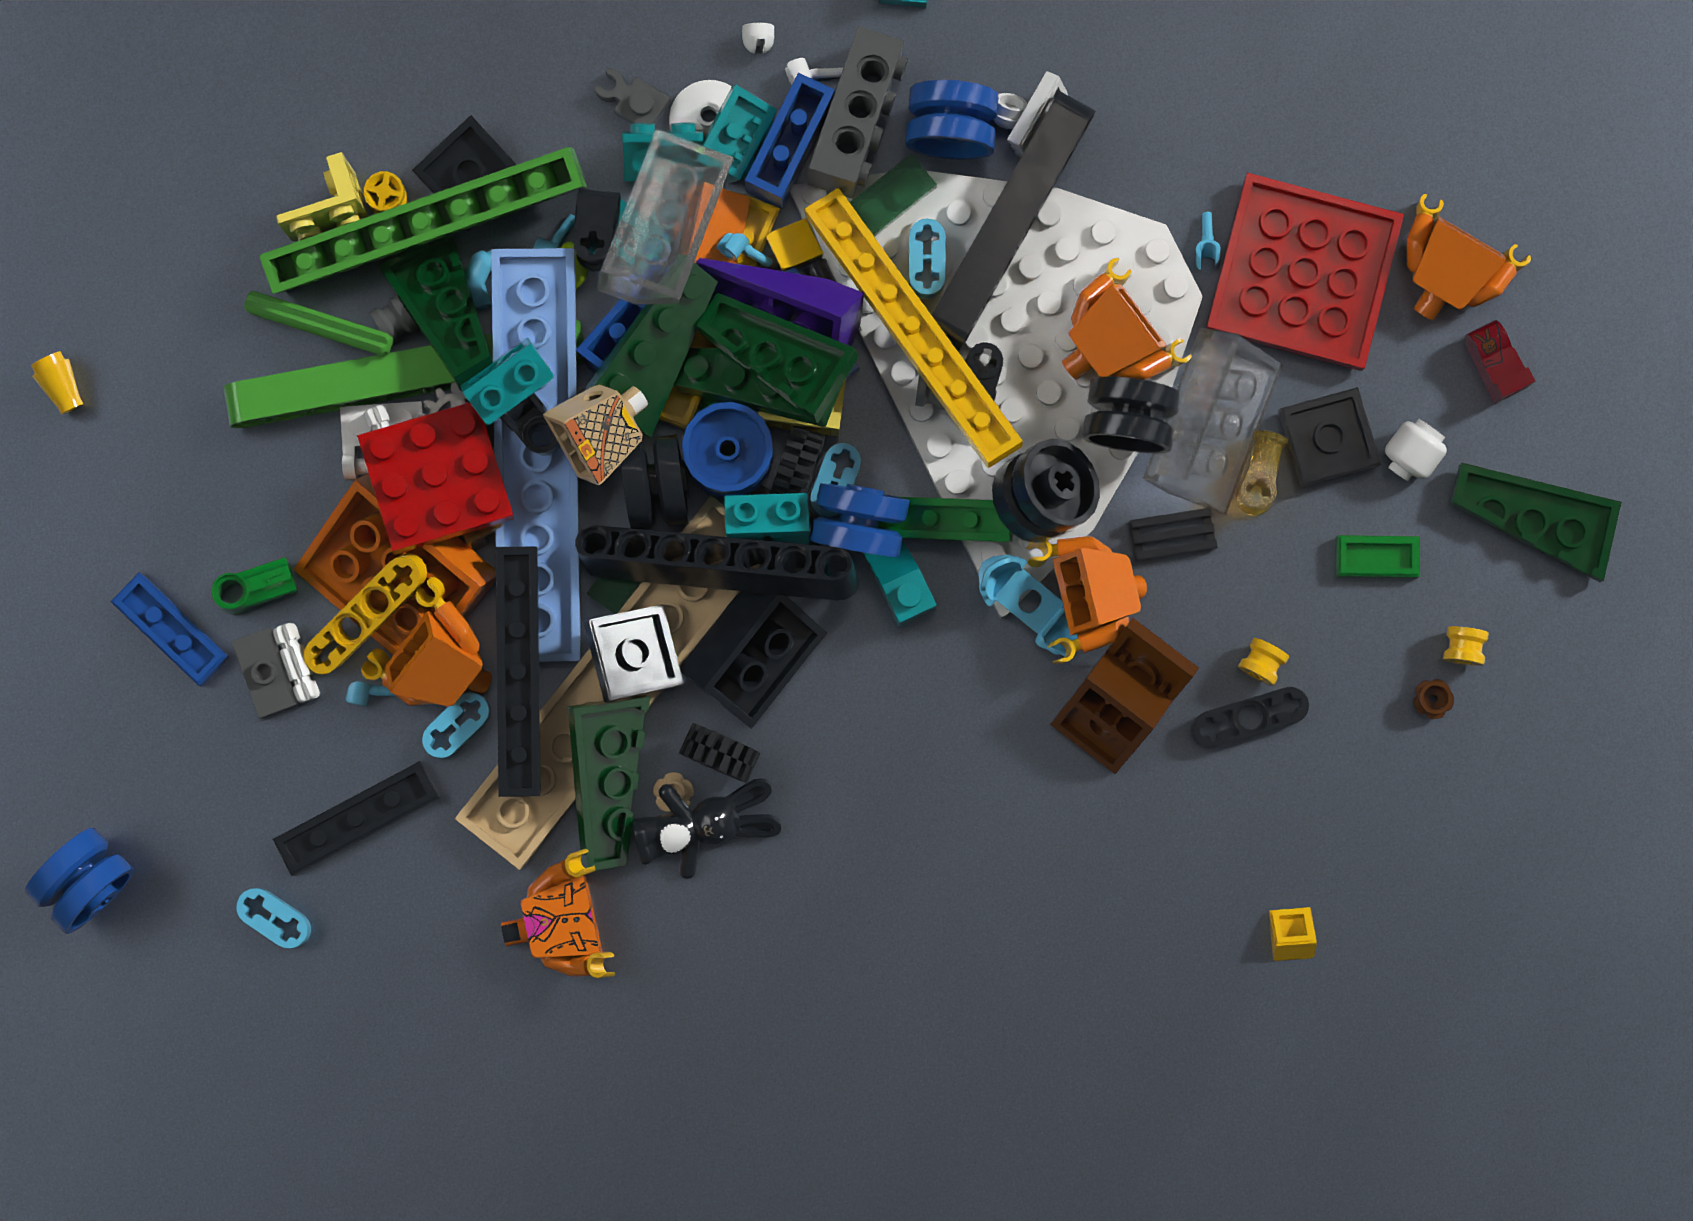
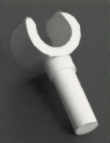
[785,58,843,85]

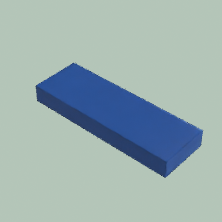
[110,572,229,686]

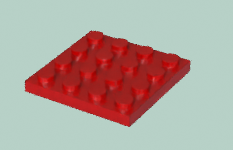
[1205,173,1404,371]

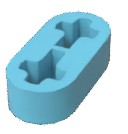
[908,218,946,299]
[810,443,861,518]
[422,692,491,759]
[236,888,311,948]

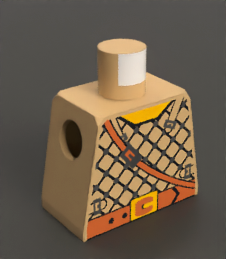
[543,385,648,485]

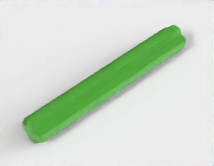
[244,291,393,356]

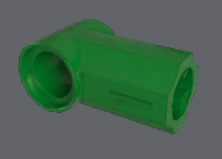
[211,557,298,615]

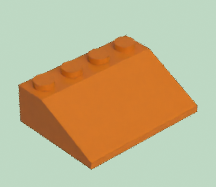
[293,473,496,655]

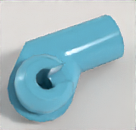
[465,250,492,311]

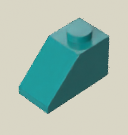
[863,540,937,627]

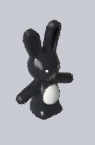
[633,778,782,879]

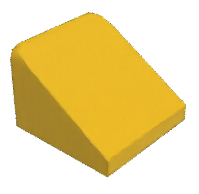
[766,218,824,272]
[1269,907,1317,961]

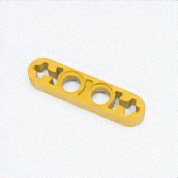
[303,553,427,674]

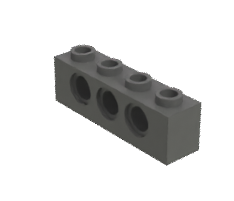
[807,26,908,199]

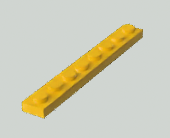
[804,188,1023,468]

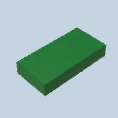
[1336,535,1420,578]

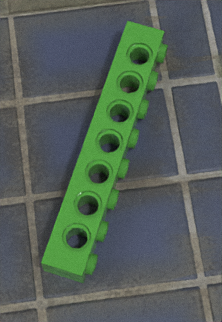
[259,147,587,294]

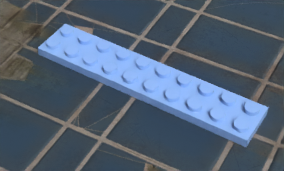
[491,248,581,662]

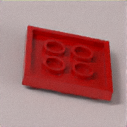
[357,402,514,555]

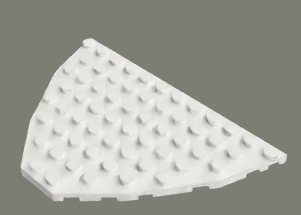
[790,169,1203,619]

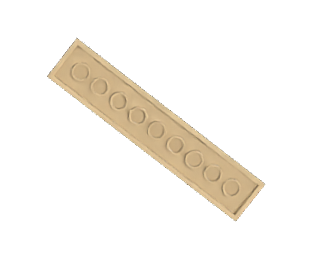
[455,496,762,870]

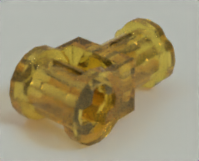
[1236,430,1289,516]

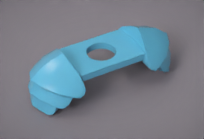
[978,554,1078,656]

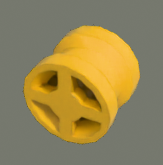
[363,171,408,214]
[1443,626,1489,666]
[1238,637,1289,686]

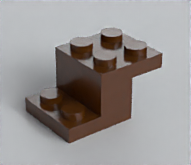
[1050,618,1199,774]

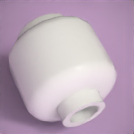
[1385,419,1447,481]

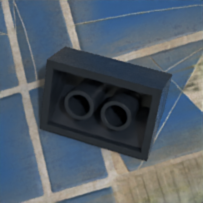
[680,591,827,729]

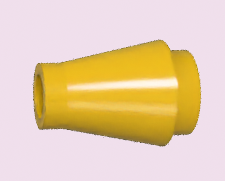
[31,351,84,415]

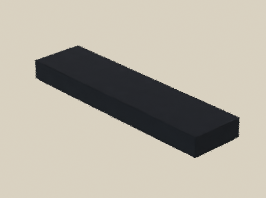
[272,761,440,876]

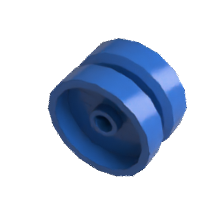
[905,80,999,160]
[682,402,774,500]
[809,483,910,557]
[25,828,135,934]

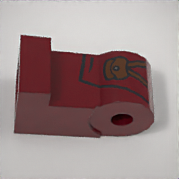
[1465,320,1536,404]

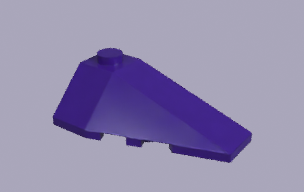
[696,258,864,347]

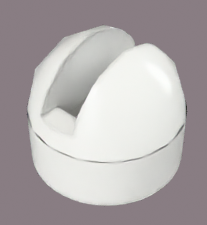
[742,23,774,54]

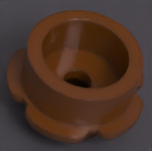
[1413,679,1454,719]

